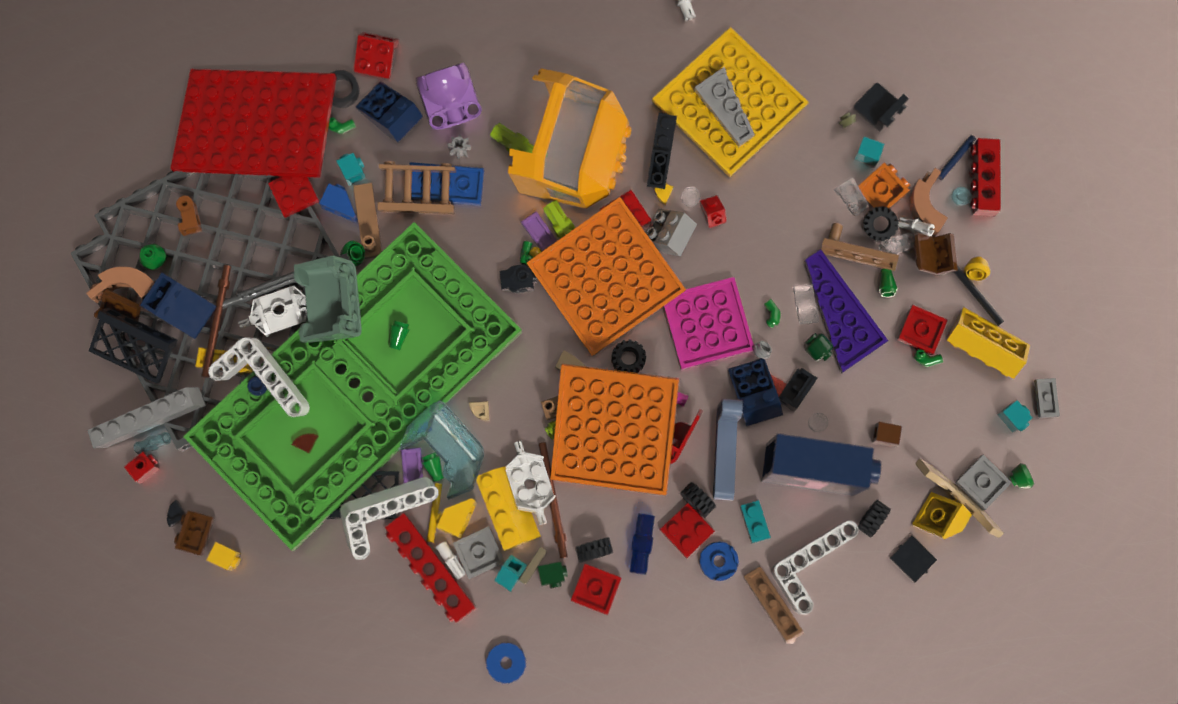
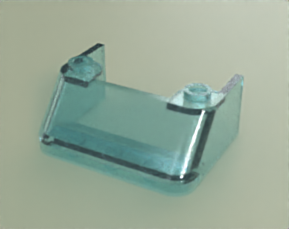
[400,401,484,500]

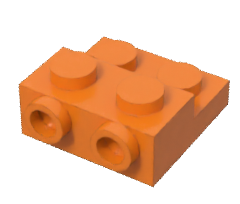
[856,162,910,209]

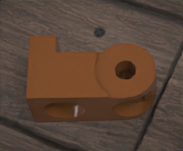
[176,196,202,236]

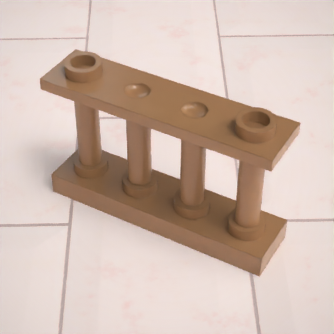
[377,161,456,214]

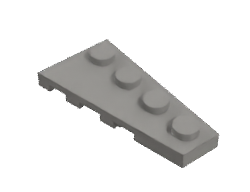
[694,67,755,147]

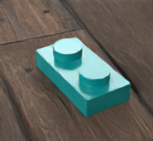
[740,500,771,544]

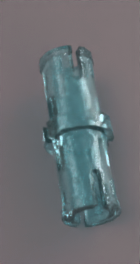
[134,432,171,454]

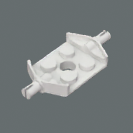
[238,286,308,337]
[505,441,556,525]

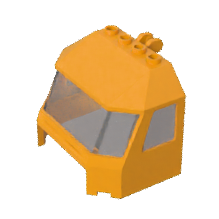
[508,68,632,209]

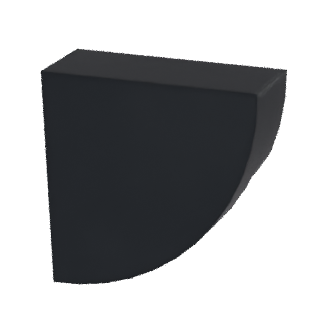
[167,500,186,527]

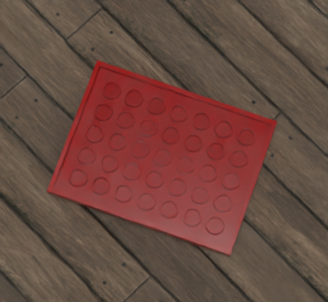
[171,69,337,178]

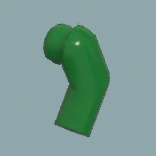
[328,118,356,134]
[520,241,533,265]
[914,349,943,367]

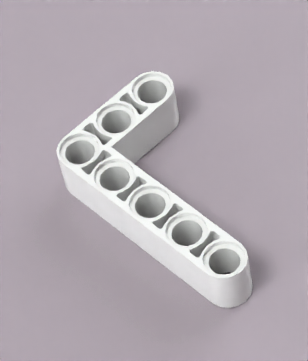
[209,337,310,417]
[340,477,438,560]
[772,521,858,614]

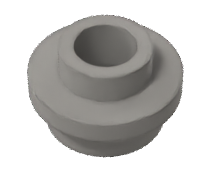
[753,341,772,359]

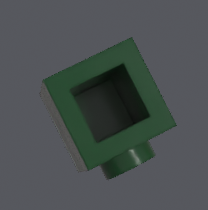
[538,562,568,589]

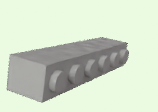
[87,387,205,449]

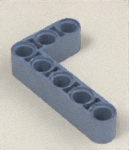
[713,399,743,501]

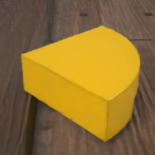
[654,184,673,205]

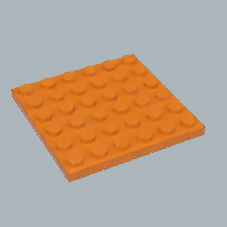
[527,197,686,357]
[550,364,680,495]

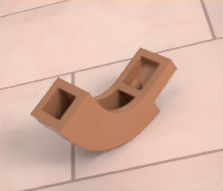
[909,168,948,237]
[86,267,155,303]

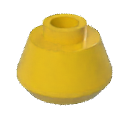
[964,256,990,281]

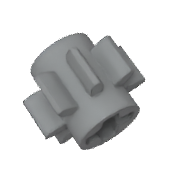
[447,134,471,159]

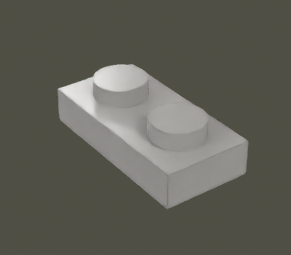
[1034,378,1060,418]

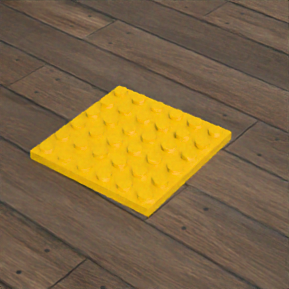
[652,27,809,177]

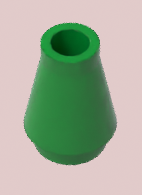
[879,269,898,297]
[389,321,410,350]
[422,452,444,482]

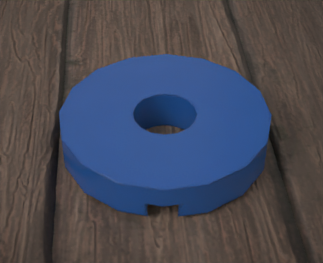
[699,541,739,581]
[486,643,526,683]

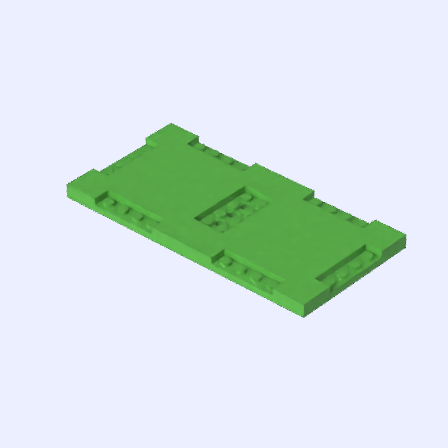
[183,222,522,551]

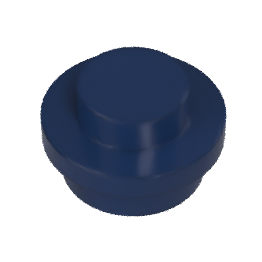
[248,376,268,396]

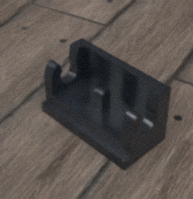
[779,368,818,412]

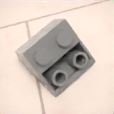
[646,208,697,257]

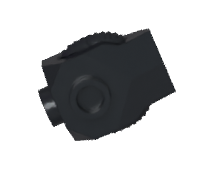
[500,264,537,294]

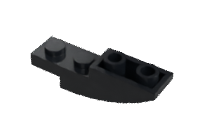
[647,113,677,189]

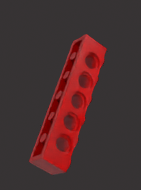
[385,513,476,623]

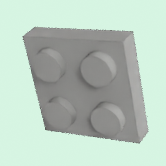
[955,455,1012,510]
[453,526,505,579]

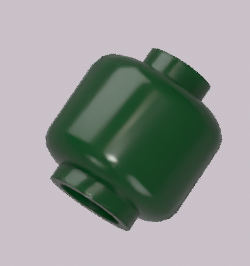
[805,333,833,361]

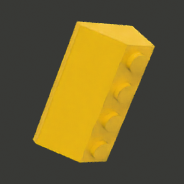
[947,307,1030,379]
[475,466,541,552]

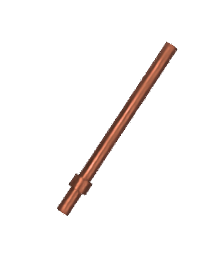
[201,265,231,378]
[539,442,568,559]

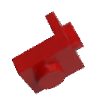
[700,195,726,228]

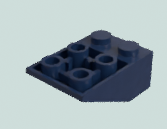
[355,81,423,142]
[140,273,217,339]
[728,358,783,427]

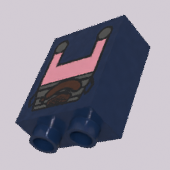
[761,434,881,496]

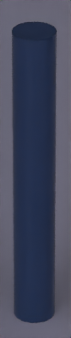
[938,135,976,180]

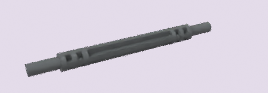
[223,253,350,309]

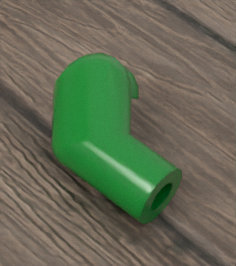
[764,299,781,328]

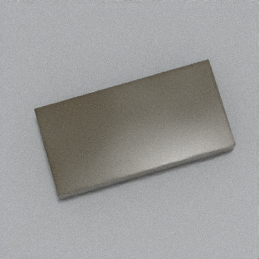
[519,547,547,584]

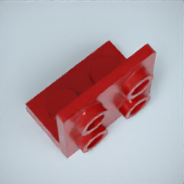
[354,32,399,79]

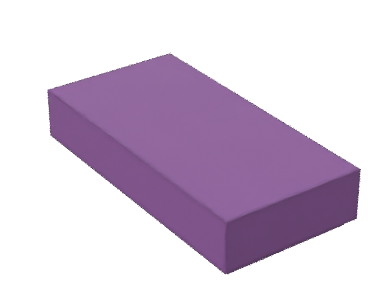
[521,211,557,252]
[401,447,423,483]

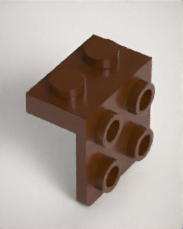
[914,233,958,275]

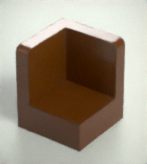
[872,422,902,447]

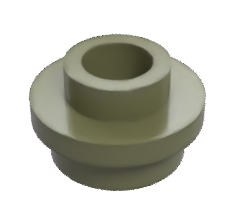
[838,112,857,128]

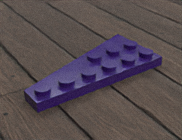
[804,249,889,374]

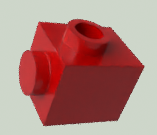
[124,452,160,484]

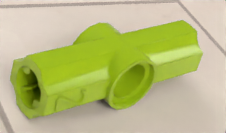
[490,122,534,153]
[543,200,575,239]

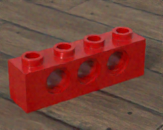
[970,138,1001,216]

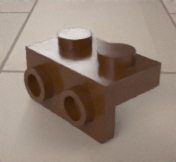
[94,289,141,321]
[174,510,215,556]

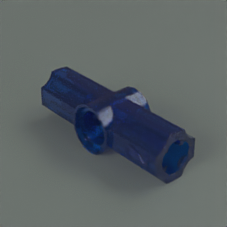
[629,513,655,575]

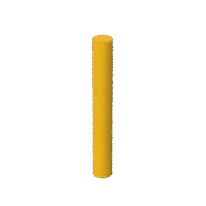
[426,483,443,543]

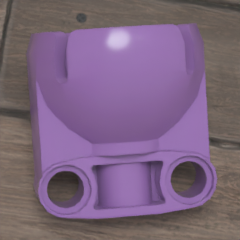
[416,62,482,130]

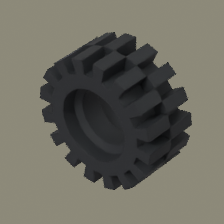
[863,206,899,241]
[611,339,646,373]
[680,482,716,518]
[858,500,891,538]
[575,537,614,563]

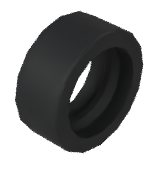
[331,70,360,108]

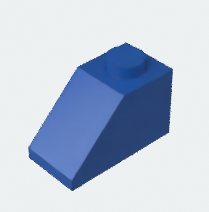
[319,184,358,223]

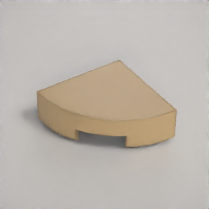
[469,401,489,421]

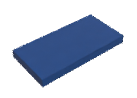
[409,162,484,206]

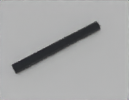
[954,265,1004,326]

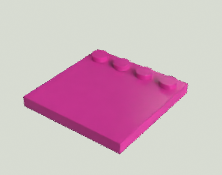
[664,277,754,370]

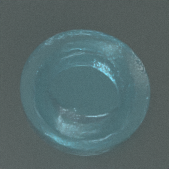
[952,187,971,206]

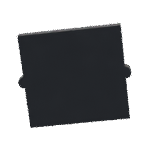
[890,536,937,583]

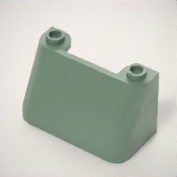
[294,255,362,343]

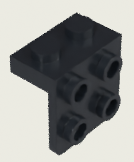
[854,83,909,132]

